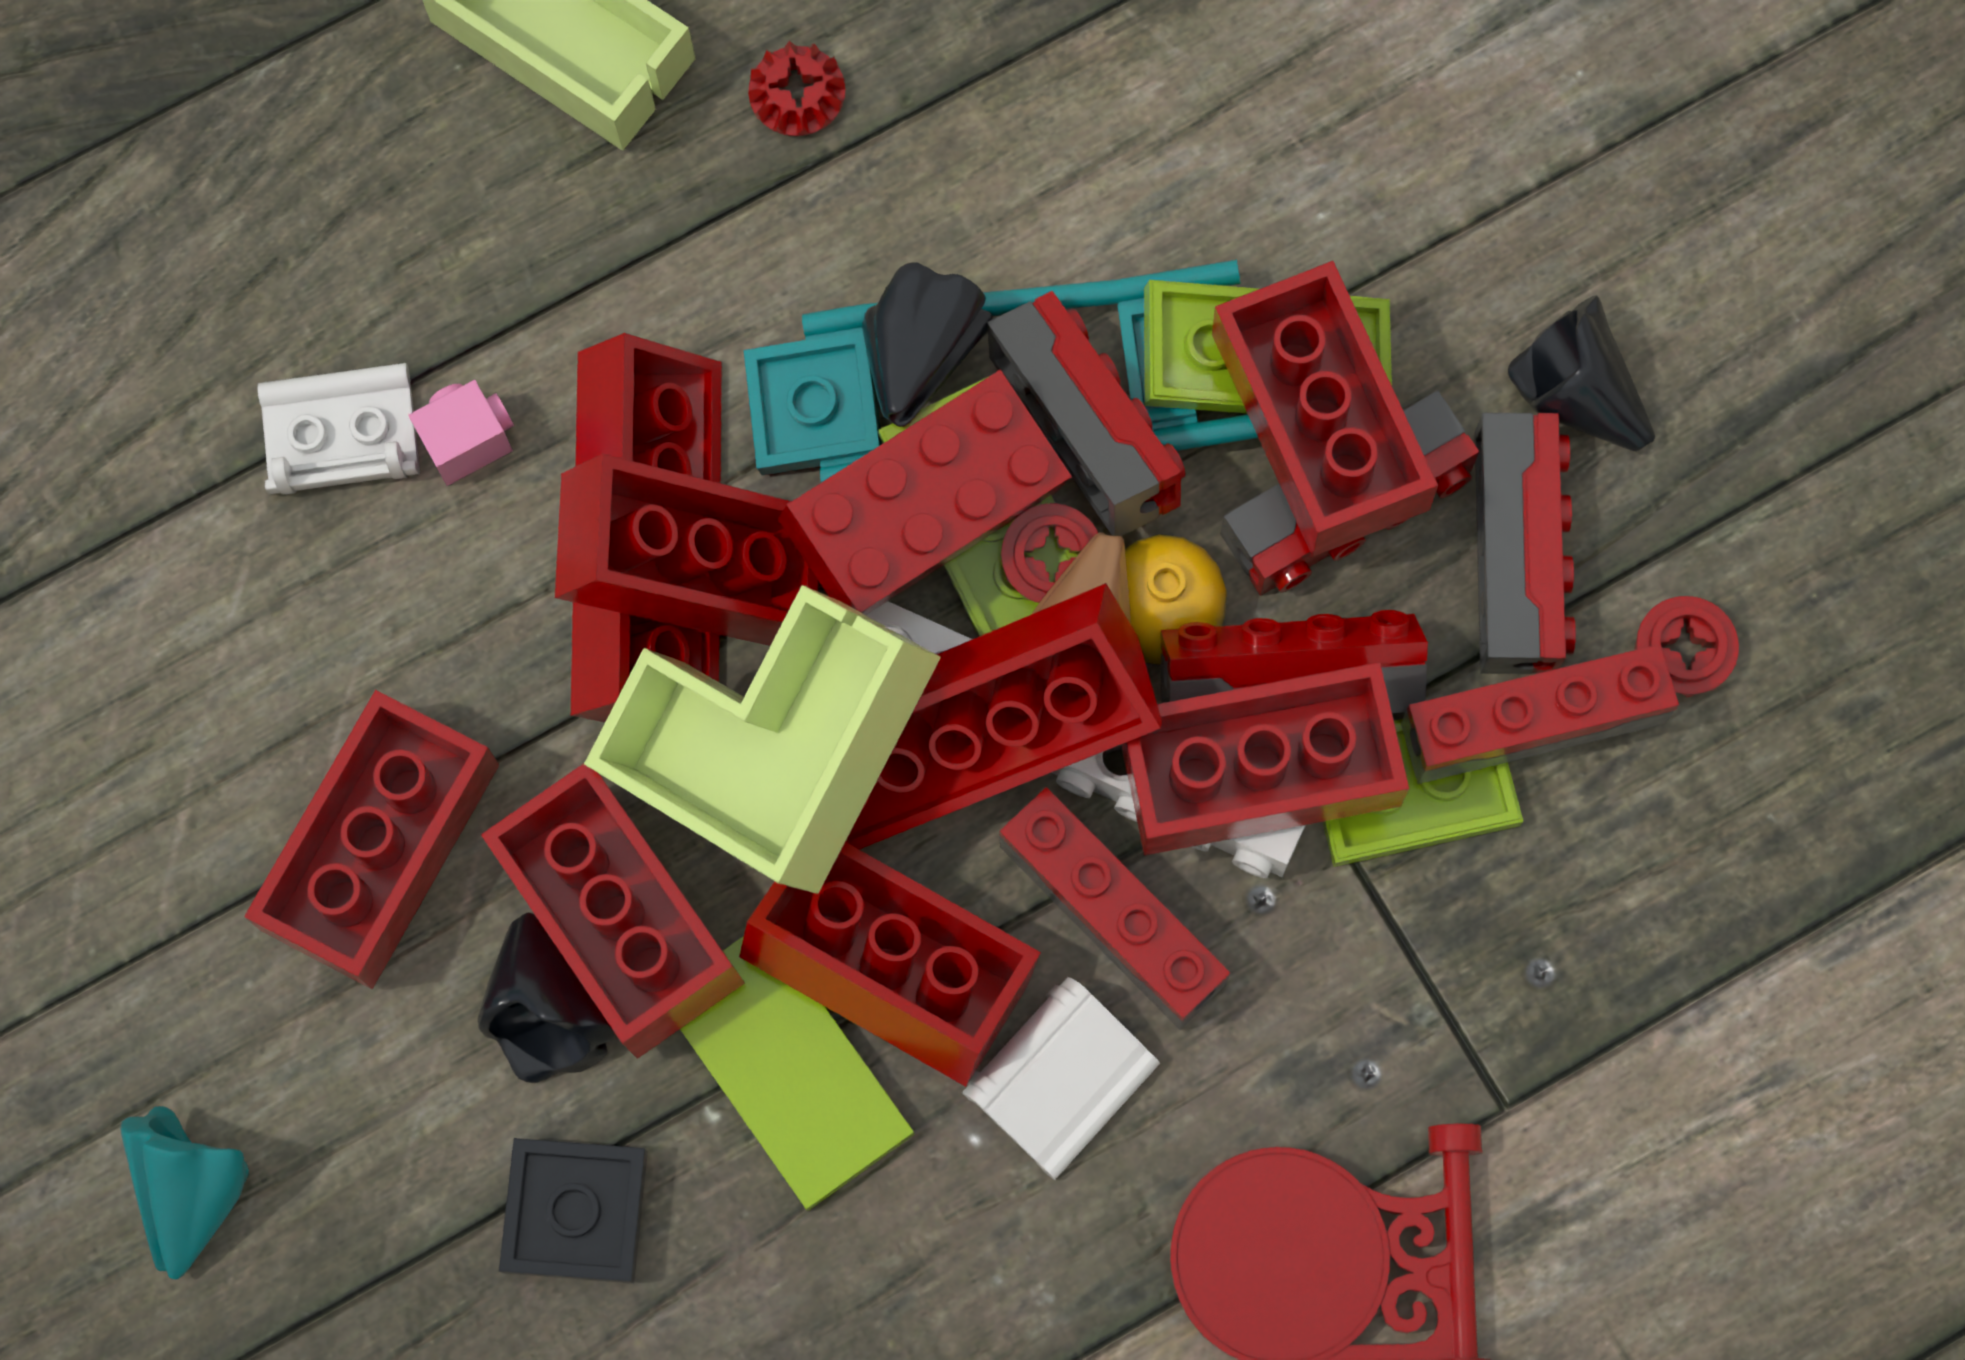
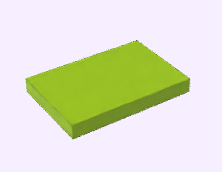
[1322,719,1524,867]

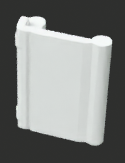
[258,363,420,495]
[962,977,1160,1180]

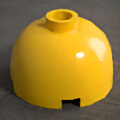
[1125,534,1227,664]

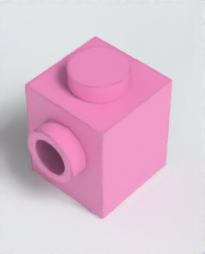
[408,380,514,486]

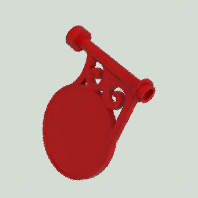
[1170,1124,1492,1360]

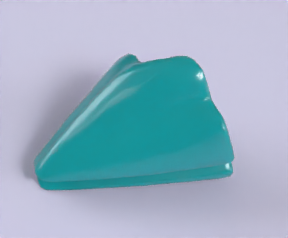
[120,1106,249,1280]

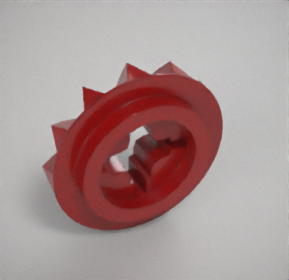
[748,41,845,136]
[1000,503,1098,603]
[1634,596,1739,698]

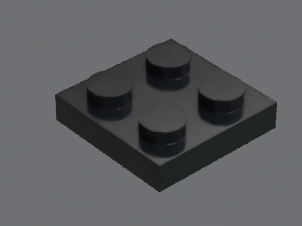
[499,1138,648,1284]

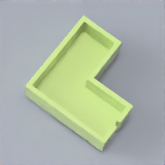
[422,0,695,151]
[584,585,941,894]

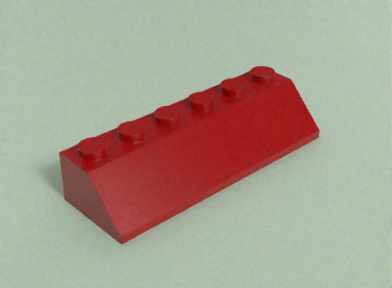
[571,333,722,722]
[845,583,1162,849]

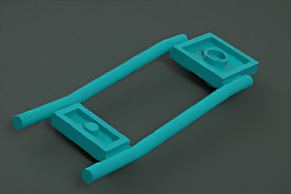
[743,259,1258,482]

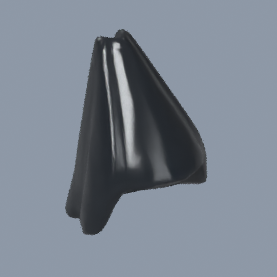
[862,262,993,427]
[1508,295,1655,452]
[477,912,615,1083]

